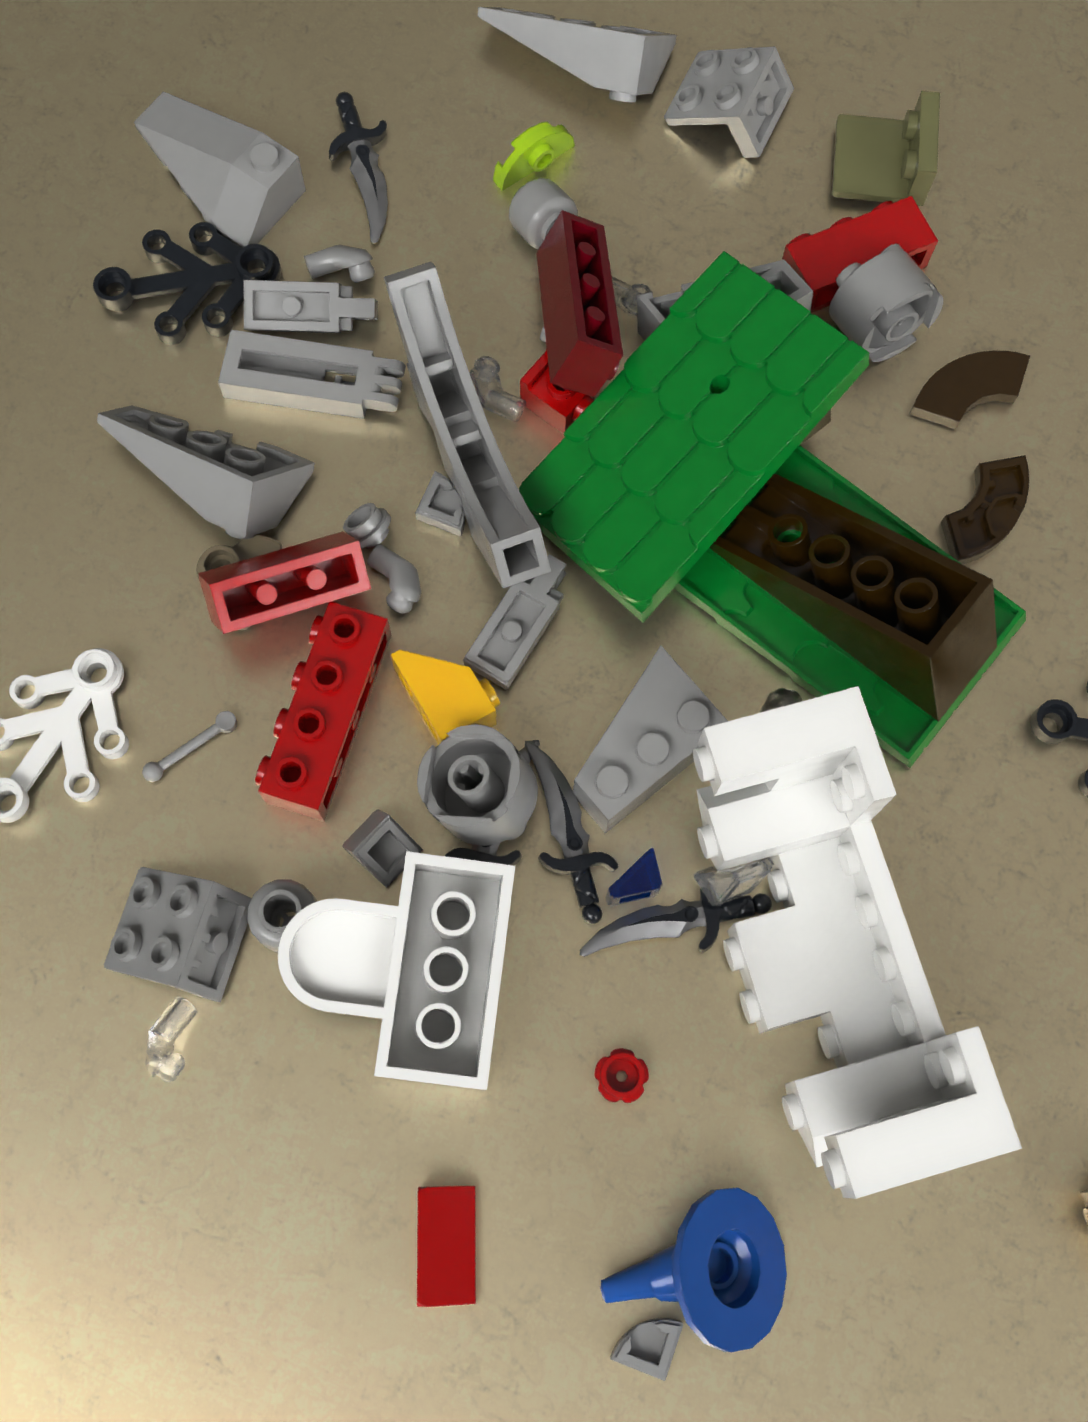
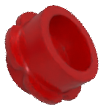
[595,1048,649,1103]

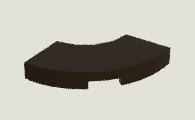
[909,350,1030,429]
[941,455,1029,565]

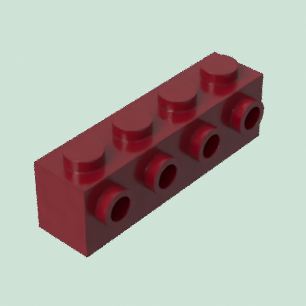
[536,210,623,397]

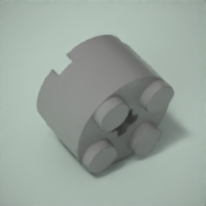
[829,244,944,362]
[417,724,538,846]

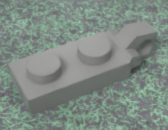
[244,280,378,333]
[463,554,566,690]

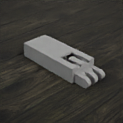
[218,330,406,419]

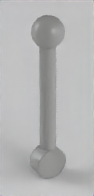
[142,711,237,782]

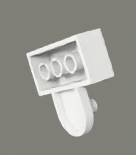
[278,851,515,1090]

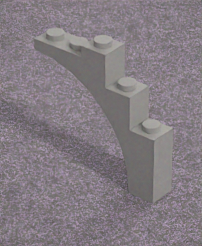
[383,262,551,589]

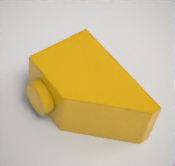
[391,649,500,745]

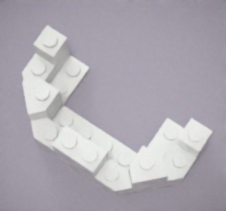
[693,686,1022,1199]

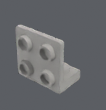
[664,46,794,158]
[104,867,252,1002]

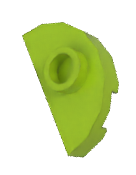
[493,122,575,191]

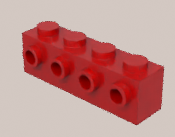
[255,602,392,821]

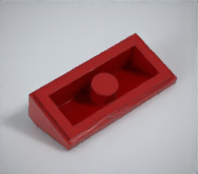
[417,1186,476,1307]

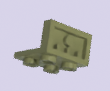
[832,91,940,206]

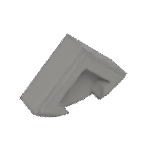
[415,471,465,537]
[610,1318,684,1381]

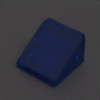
[606,848,663,906]

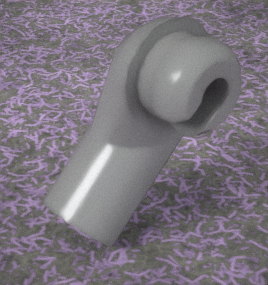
[304,245,375,283]
[367,544,421,614]

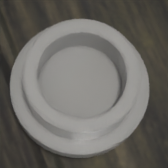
[343,503,391,549]

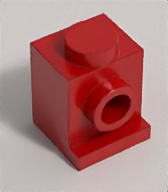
[520,350,595,434]

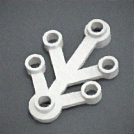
[0,648,129,823]

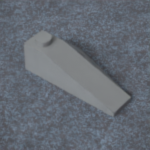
[478,7,677,102]
[134,91,306,248]
[97,405,315,539]

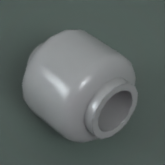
[509,178,578,250]
[247,879,317,953]

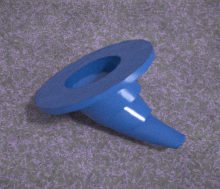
[600,1188,787,1353]

